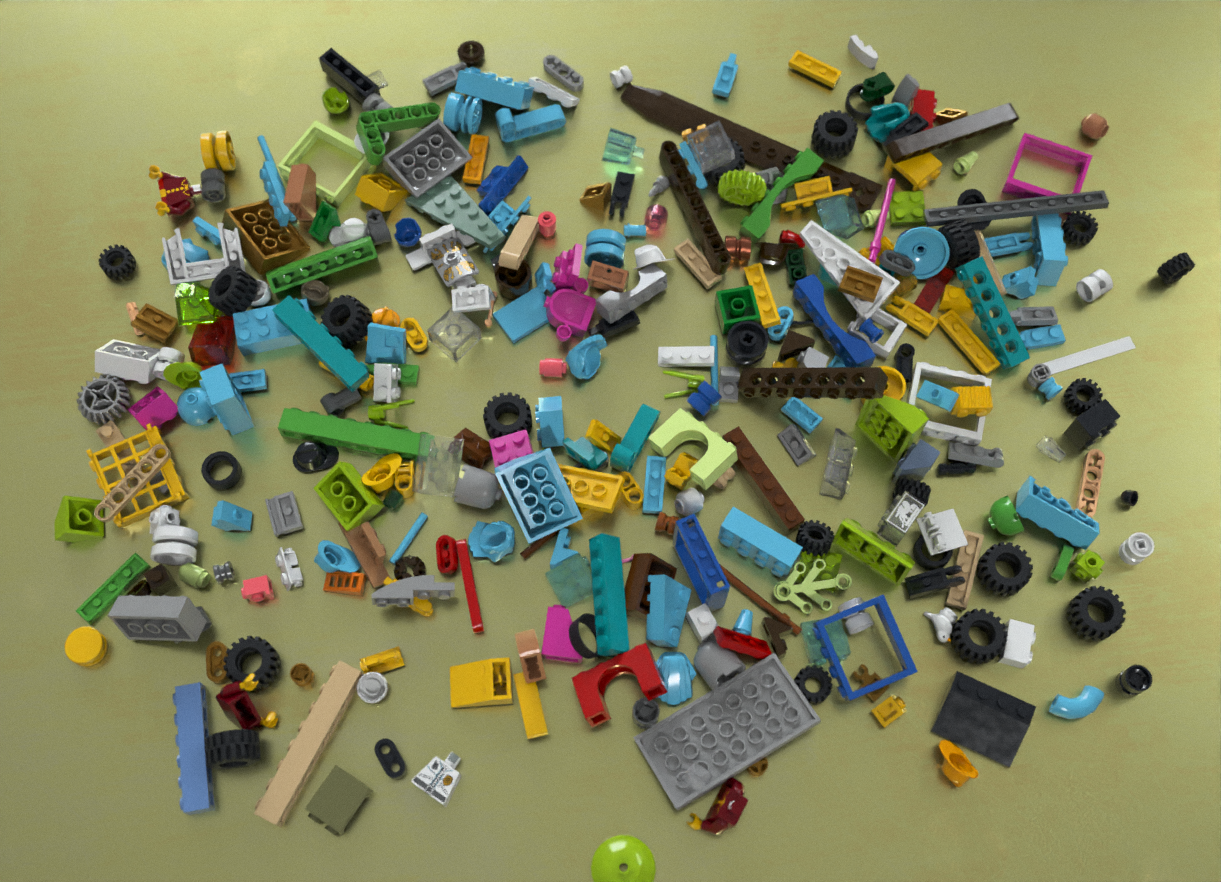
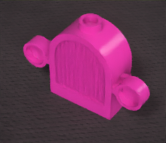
[543,278,596,342]

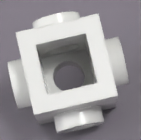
[149,505,180,534]

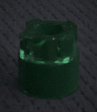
[383,489,403,510]

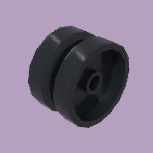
[725,321,769,369]

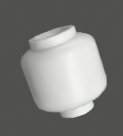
[674,488,704,516]

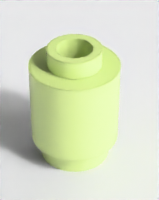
[178,562,210,588]

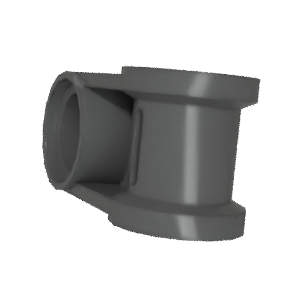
[366,209,392,246]

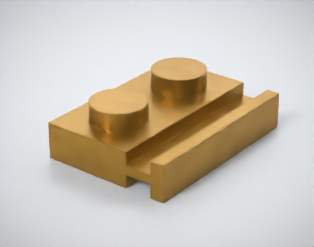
[838,265,883,303]
[131,303,179,343]

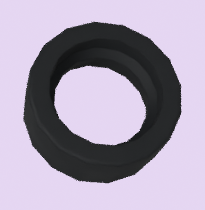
[201,451,241,490]
[913,535,953,570]

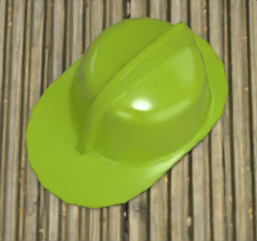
[163,362,203,390]

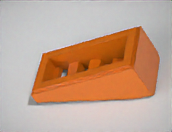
[323,571,367,596]

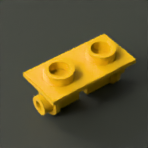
[360,646,405,674]

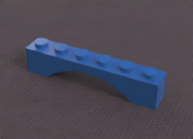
[793,274,876,367]

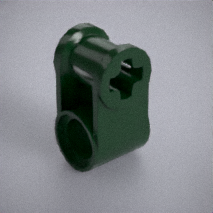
[860,72,895,102]

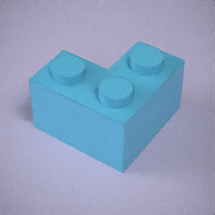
[535,396,565,447]

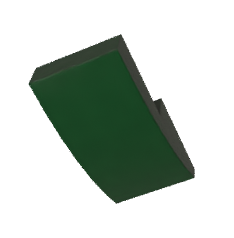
[785,249,807,284]

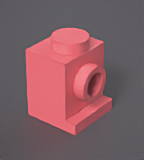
[241,575,274,602]

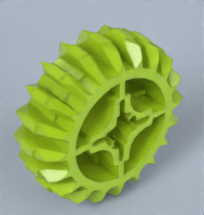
[718,170,767,206]

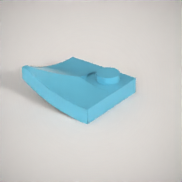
[365,323,406,364]

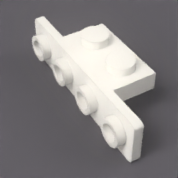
[406,224,476,270]

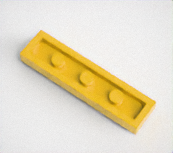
[744,262,781,329]
[938,309,1001,376]

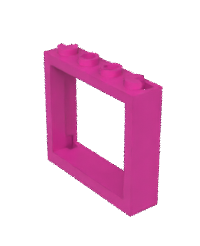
[1002,133,1093,215]

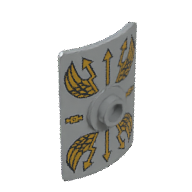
[427,238,479,287]

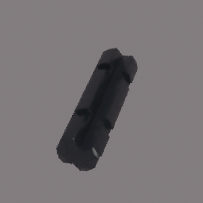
[937,462,976,475]

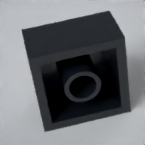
[1064,399,1121,450]

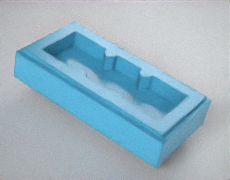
[916,380,959,412]
[781,397,823,434]

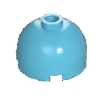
[177,387,215,426]

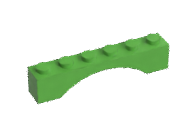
[739,147,824,244]

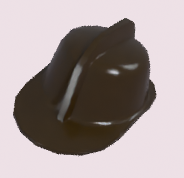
[755,242,799,265]

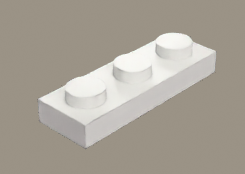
[528,77,580,108]
[658,346,715,367]

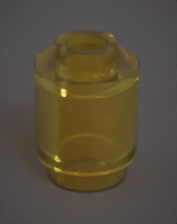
[892,274,918,297]

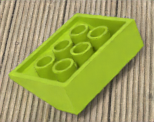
[855,395,929,463]
[832,518,915,586]

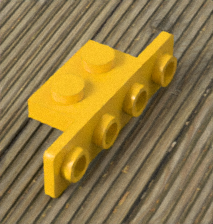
[780,176,852,212]

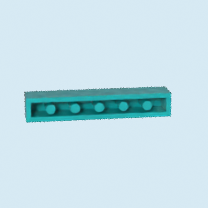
[272,295,369,393]
[589,533,630,657]

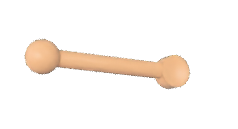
[485,291,498,327]

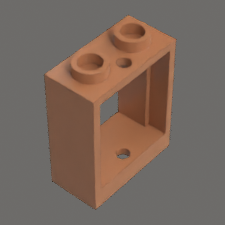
[587,261,629,292]

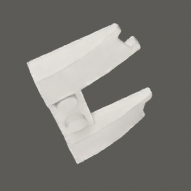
[162,223,246,286]

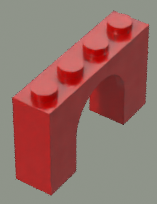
[572,643,668,728]

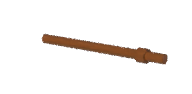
[719,564,802,635]

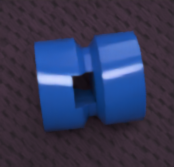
[686,381,722,416]

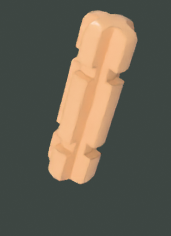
[126,302,144,336]

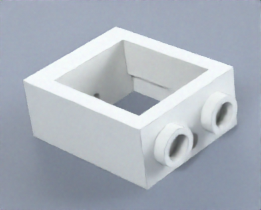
[847,309,907,360]

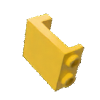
[884,152,943,191]

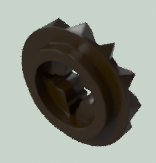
[457,41,485,65]
[393,555,426,580]

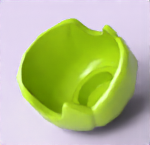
[322,87,350,114]

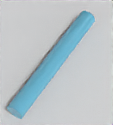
[389,512,428,565]

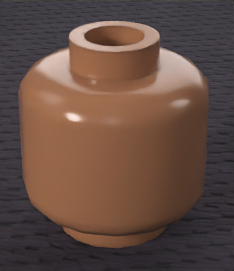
[1081,113,1109,140]

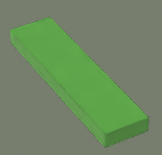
[76,552,151,625]

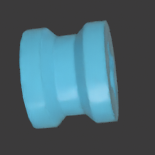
[1038,377,1063,400]

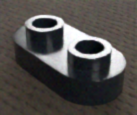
[374,738,407,779]

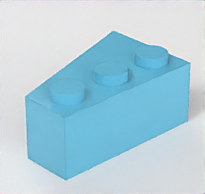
[646,575,692,647]

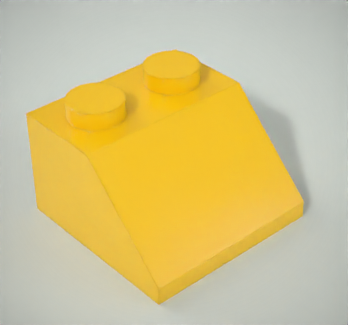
[354,172,408,213]

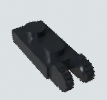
[609,171,635,217]
[905,565,965,599]

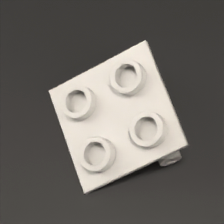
[916,509,968,555]

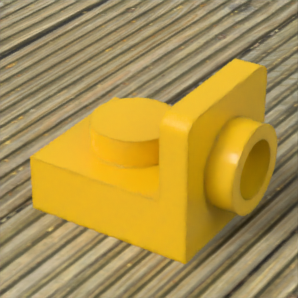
[871,695,907,728]

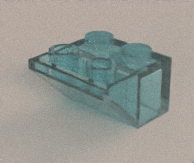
[816,194,864,239]

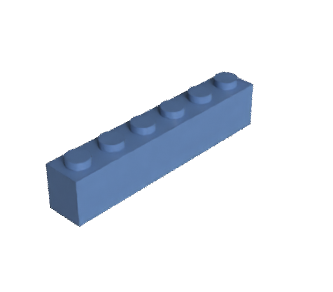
[173,682,215,815]

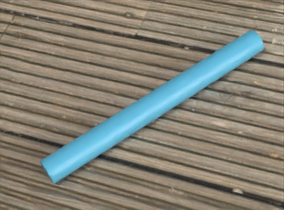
[710,335,719,406]

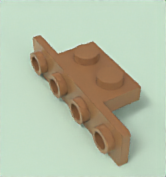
[338,522,391,588]

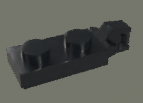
[882,112,928,154]
[588,310,640,338]

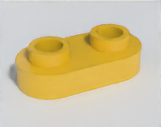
[400,318,428,352]

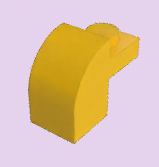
[664,452,699,490]

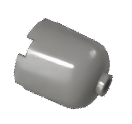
[454,464,503,509]
[694,640,746,693]

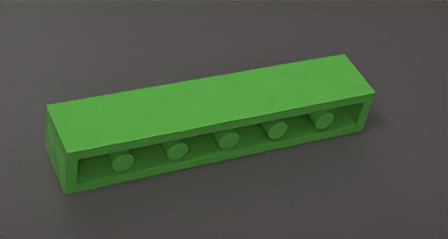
[266,235,378,294]

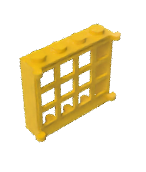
[86,423,190,528]

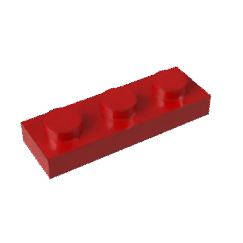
[713,626,772,659]

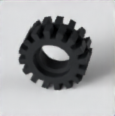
[1062,211,1098,246]
[98,244,136,280]
[1157,252,1195,284]
[1064,378,1103,415]
[892,478,931,508]
[796,520,834,557]
[794,665,833,705]

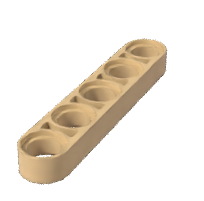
[94,444,171,522]

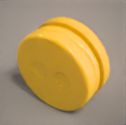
[65,626,108,667]

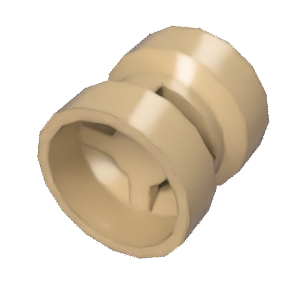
[713,467,736,489]

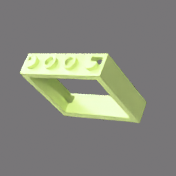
[278,120,372,207]

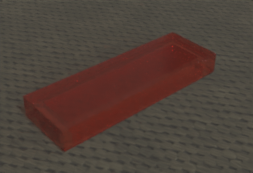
[914,267,954,314]

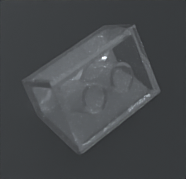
[819,428,858,500]

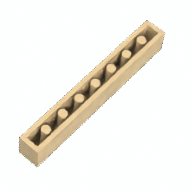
[254,661,364,827]

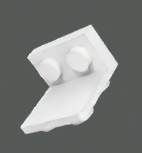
[452,284,496,313]
[374,363,401,403]

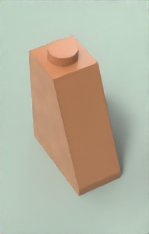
[283,163,316,221]
[515,629,546,684]

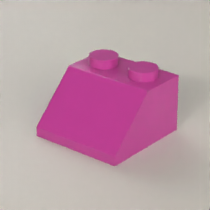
[127,386,178,430]

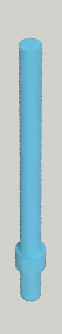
[257,135,297,221]

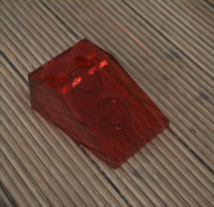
[188,315,236,367]

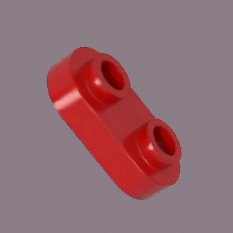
[436,535,458,575]

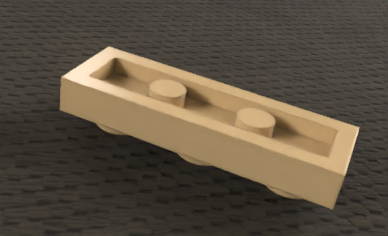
[674,239,722,290]

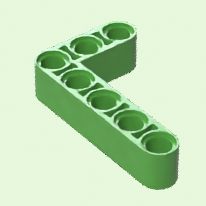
[356,103,441,165]

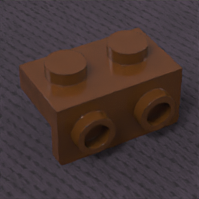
[449,427,492,469]

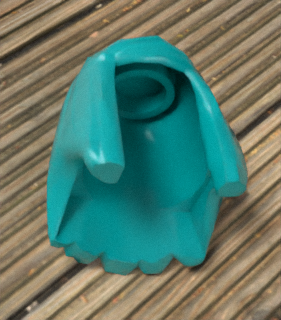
[865,103,910,143]

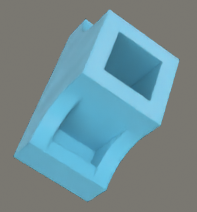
[1002,266,1039,299]
[211,500,252,532]

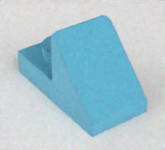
[550,528,579,571]

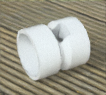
[1076,269,1113,302]
[152,347,185,381]
[1118,532,1154,565]
[838,597,874,634]

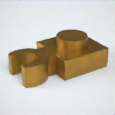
[852,664,889,702]

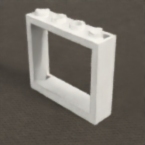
[907,362,992,447]

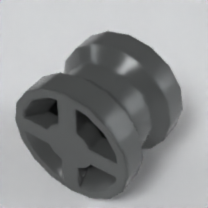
[213,561,235,584]

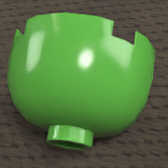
[988,495,1025,535]

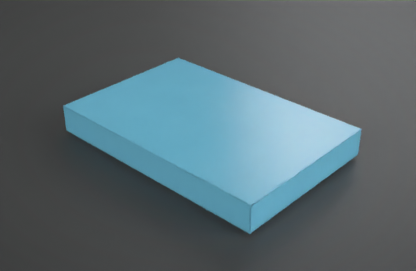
[493,287,549,343]

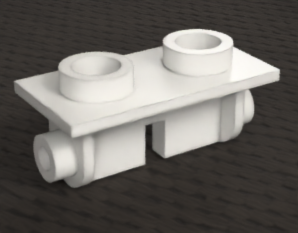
[275,547,303,591]

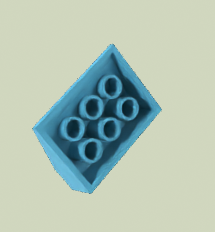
[494,448,583,543]

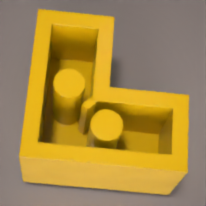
[938,276,983,320]

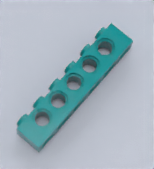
[956,256,1030,369]

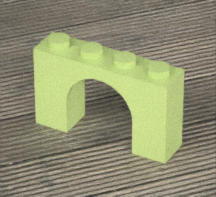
[648,408,738,490]

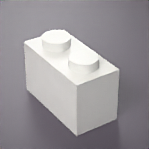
[998,619,1036,668]

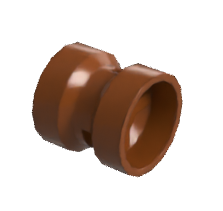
[655,512,679,536]

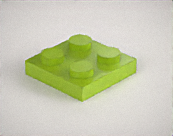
[888,191,926,227]
[794,550,842,594]

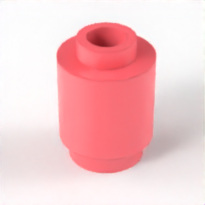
[538,211,557,237]
[539,358,567,377]

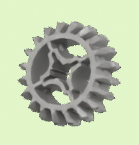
[76,374,131,424]

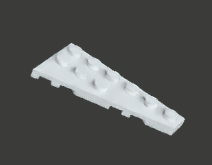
[799,220,900,321]

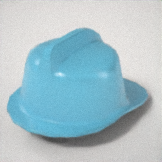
[314,540,360,573]

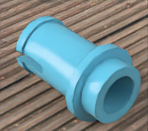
[623,223,646,238]

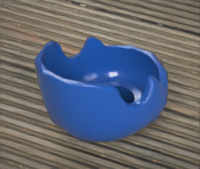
[394,217,422,247]

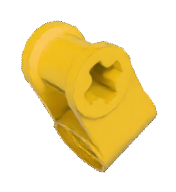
[394,460,416,498]

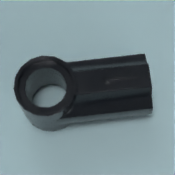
[894,343,915,383]

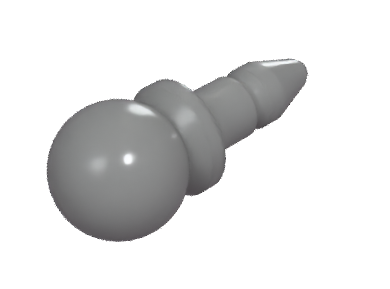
[648,176,669,197]

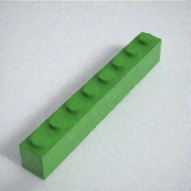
[278,408,435,464]

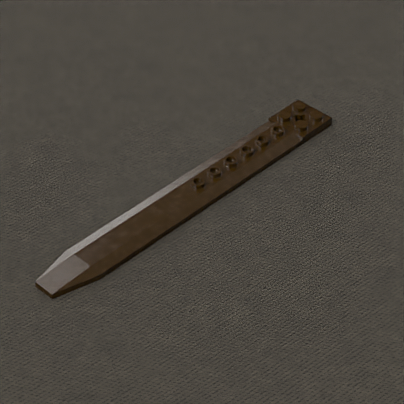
[621,84,883,214]

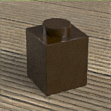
[143,563,178,596]

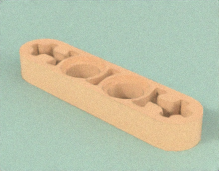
[1075,449,1105,518]

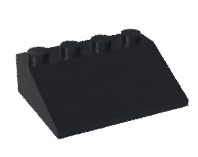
[930,671,1036,768]

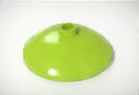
[591,835,656,882]

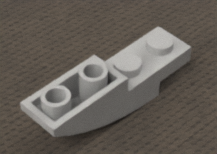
[372,575,455,607]

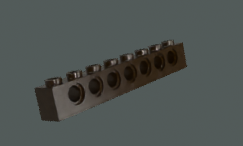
[737,367,888,400]

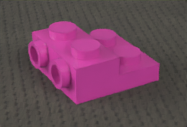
[551,243,583,291]

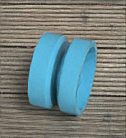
[584,229,626,272]

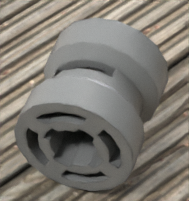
[1027,363,1051,388]

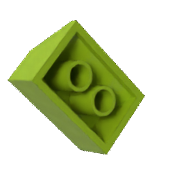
[313,461,385,531]

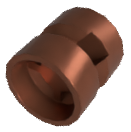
[724,236,751,261]

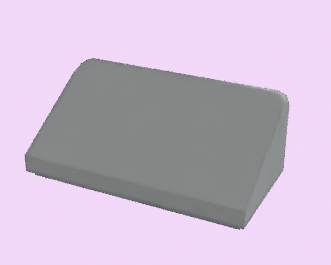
[777,424,817,466]

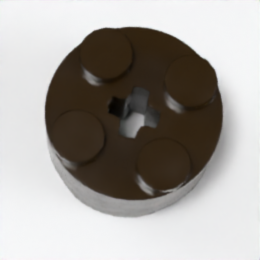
[495,259,532,300]

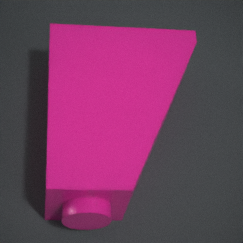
[541,605,583,664]

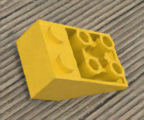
[450,657,513,708]

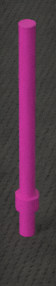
[868,179,896,263]

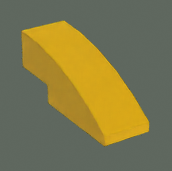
[513,672,548,739]

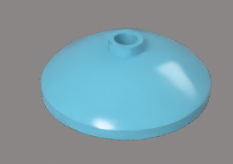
[893,227,950,279]

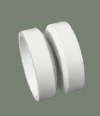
[150,526,199,566]

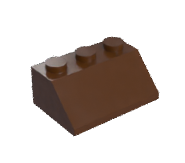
[624,553,677,621]

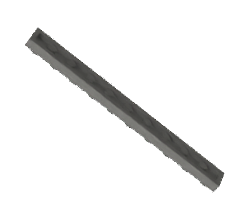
[923,190,1109,227]

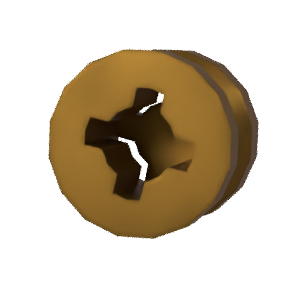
[746,757,768,777]

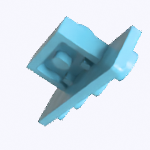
[483,196,531,254]

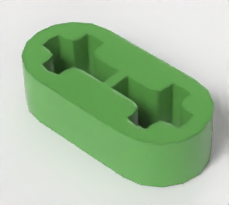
[1050,544,1074,581]

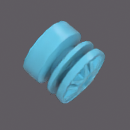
[443,92,483,135]

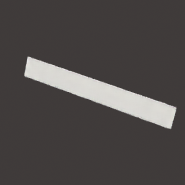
[1033,336,1136,376]

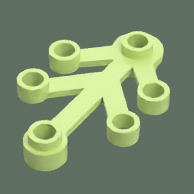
[773,559,852,614]

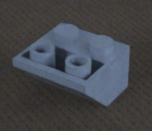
[892,439,941,484]

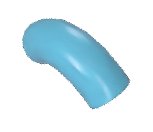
[1049,685,1105,719]

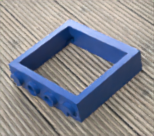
[673,514,730,612]
[812,594,918,701]

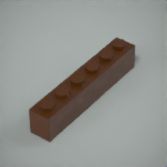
[722,426,805,536]

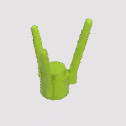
[663,370,704,398]
[368,399,415,429]

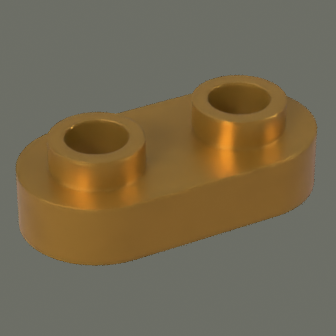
[206,641,228,683]

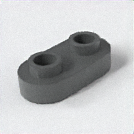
[879,250,915,276]

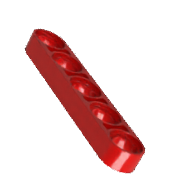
[456,539,484,634]

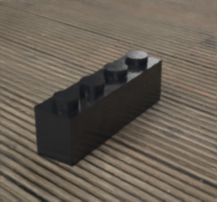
[319,48,381,104]

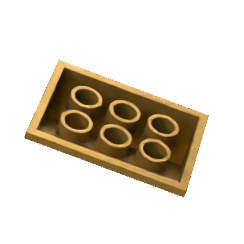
[222,199,310,275]

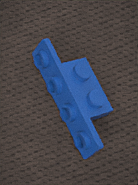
[476,155,528,216]

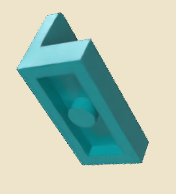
[562,437,608,471]

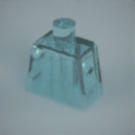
[602,128,645,165]

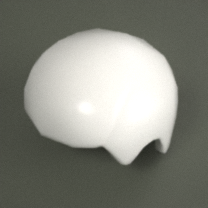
[251,280,271,307]
[356,672,388,703]

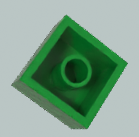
[715,285,761,334]

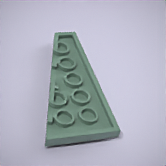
[405,175,506,249]

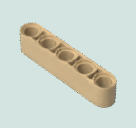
[499,214,539,270]

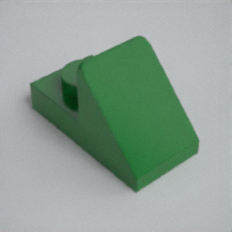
[308,201,341,242]

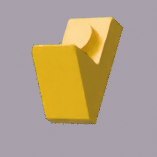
[585,419,622,454]

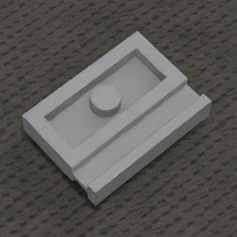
[265,491,304,537]

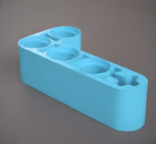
[495,105,566,142]

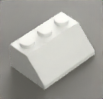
[95,339,161,384]

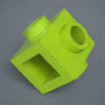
[1070,550,1105,583]

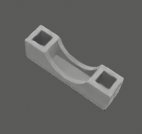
[595,263,668,324]

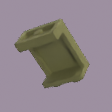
[305,765,373,835]

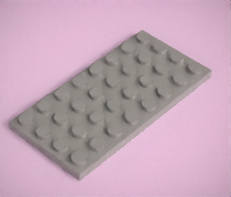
[634,653,821,811]

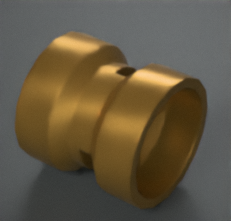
[290,663,315,688]

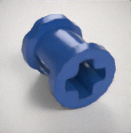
[859,319,884,344]

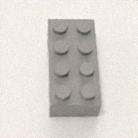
[108,595,207,642]

